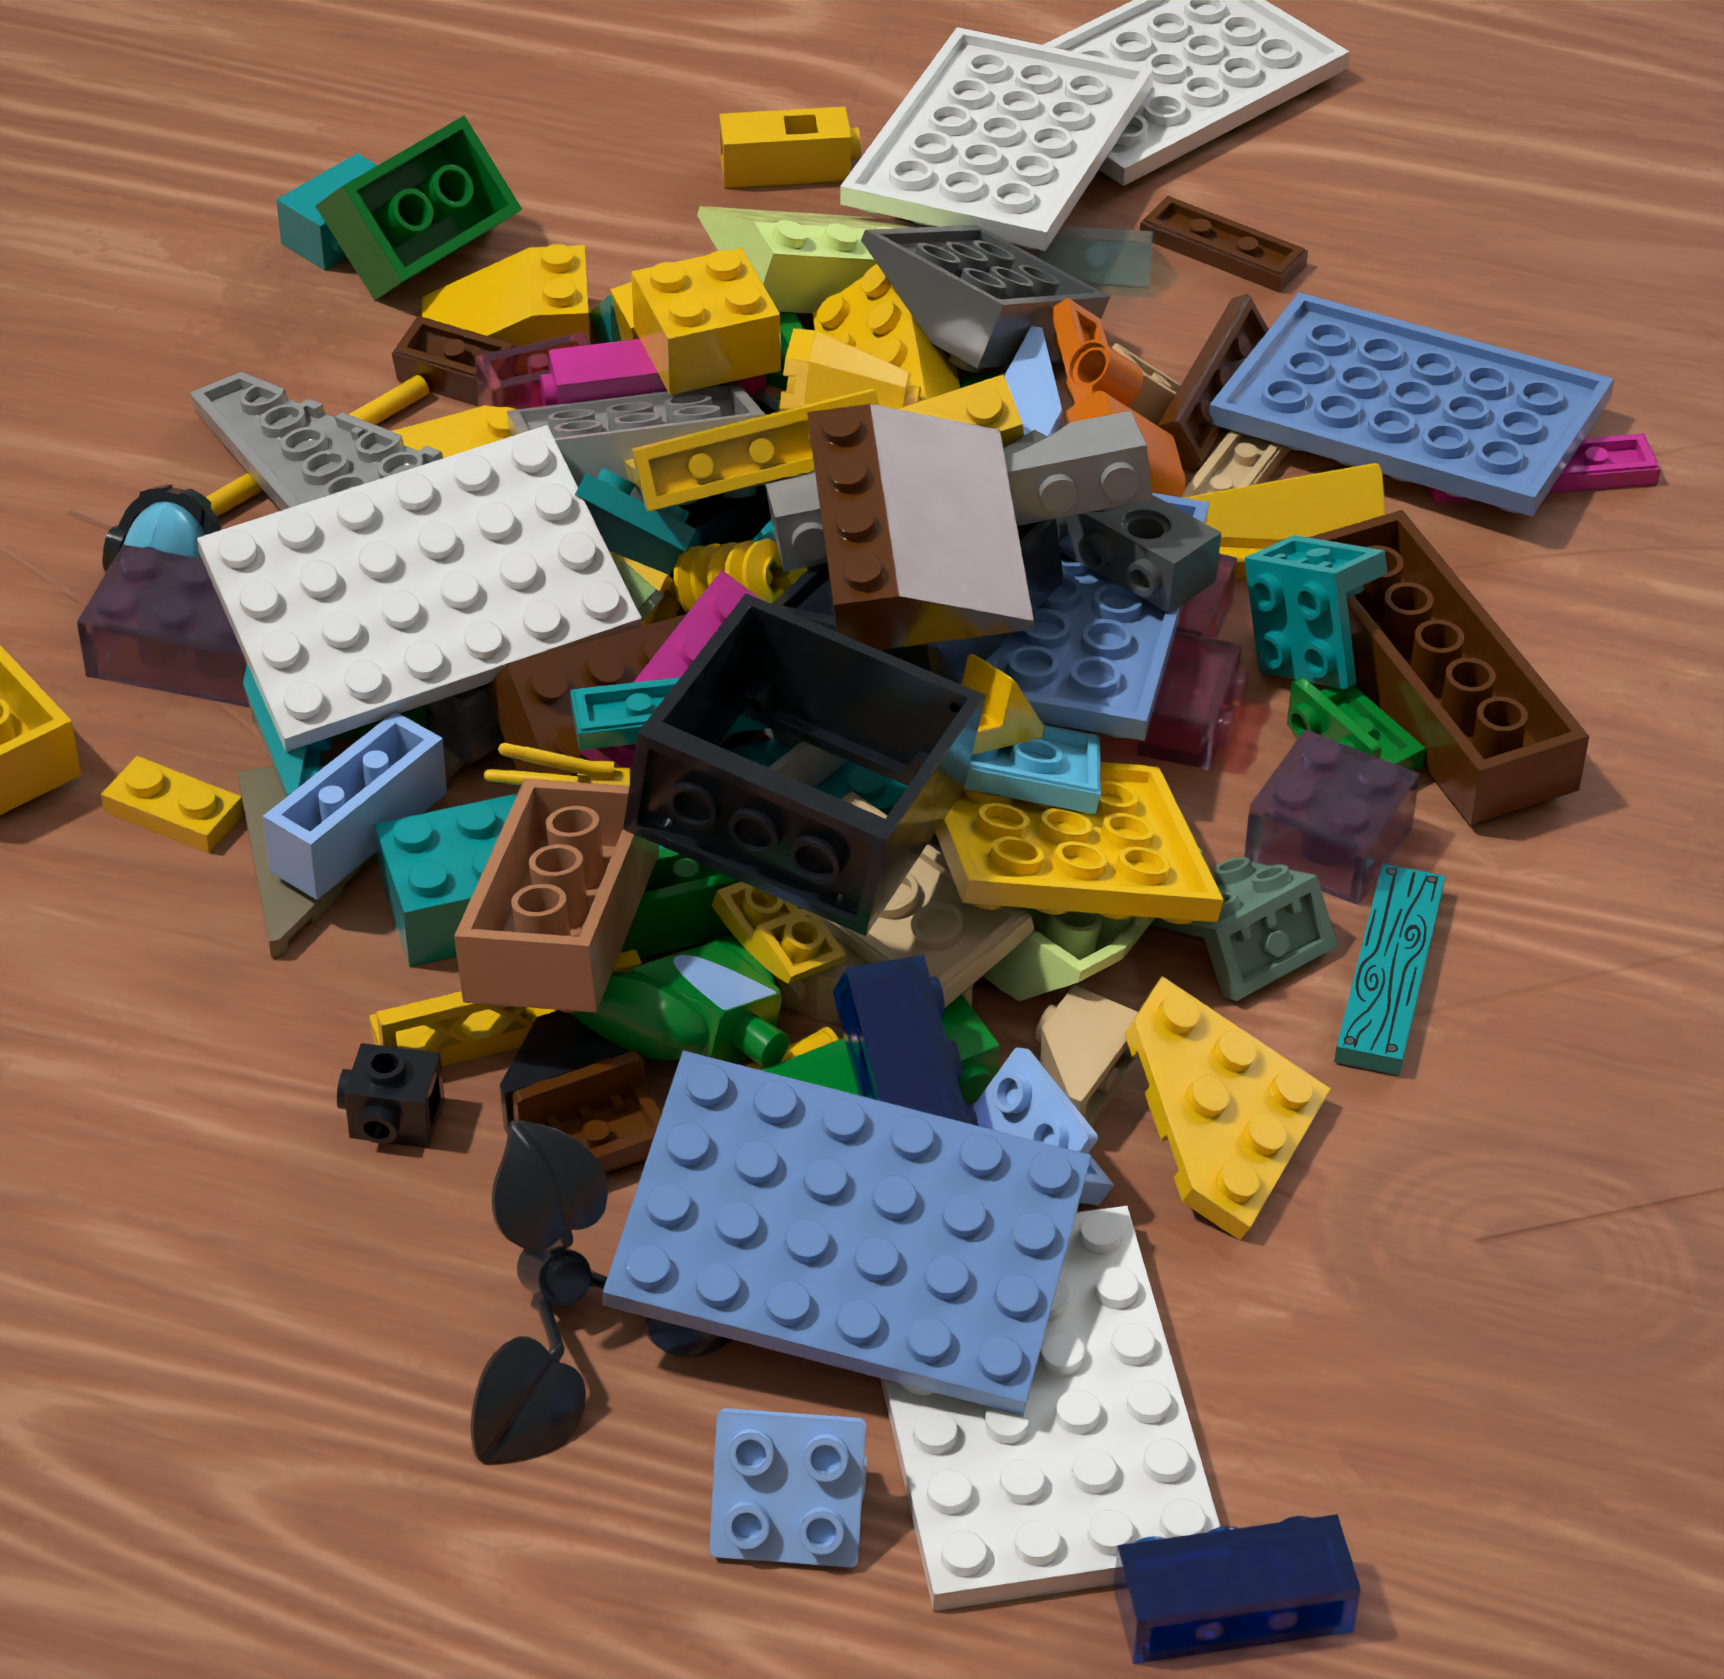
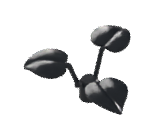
[471,1120,733,1462]

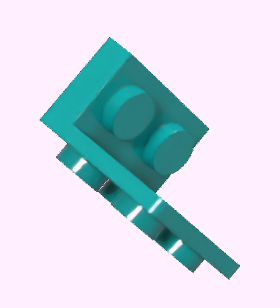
[1244,535,1387,689]

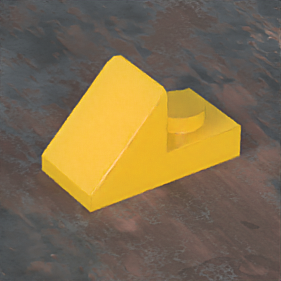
[961,654,1045,755]

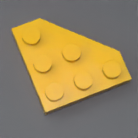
[1124,976,1331,1241]

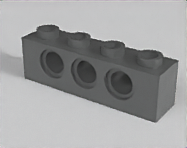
[1003,429,1221,613]

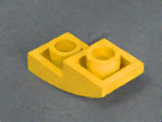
[711,882,846,984]

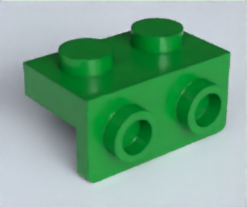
[1287,677,1426,796]

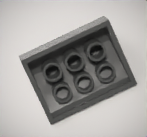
[861,225,1110,373]

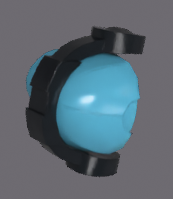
[102,484,222,598]

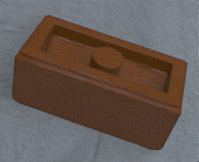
[392,316,518,407]

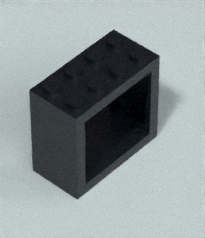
[623,593,986,936]

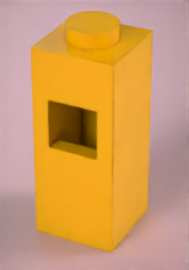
[719,106,861,189]

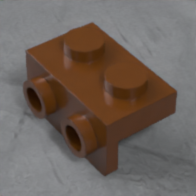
[513,1050,662,1173]

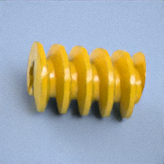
[673,539,807,613]

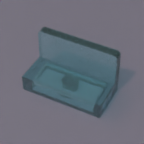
[1041,226,1153,289]

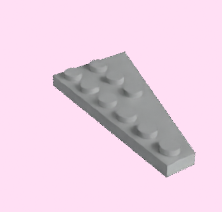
[190,372,443,511]

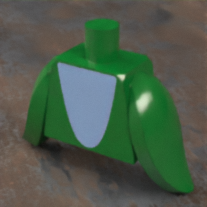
[570,932,789,1068]

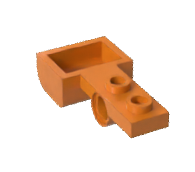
[1050,297,1185,498]

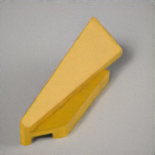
[1183,463,1385,581]

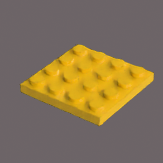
[935,762,1224,924]

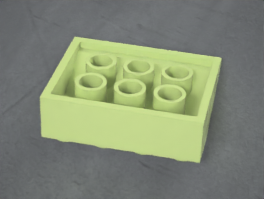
[697,206,923,313]

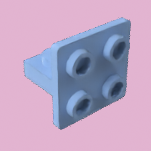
[962,1047,1114,1205]
[709,1408,868,1567]

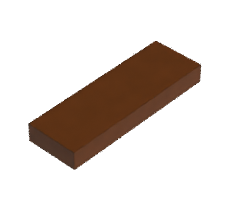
[1139,196,1308,293]

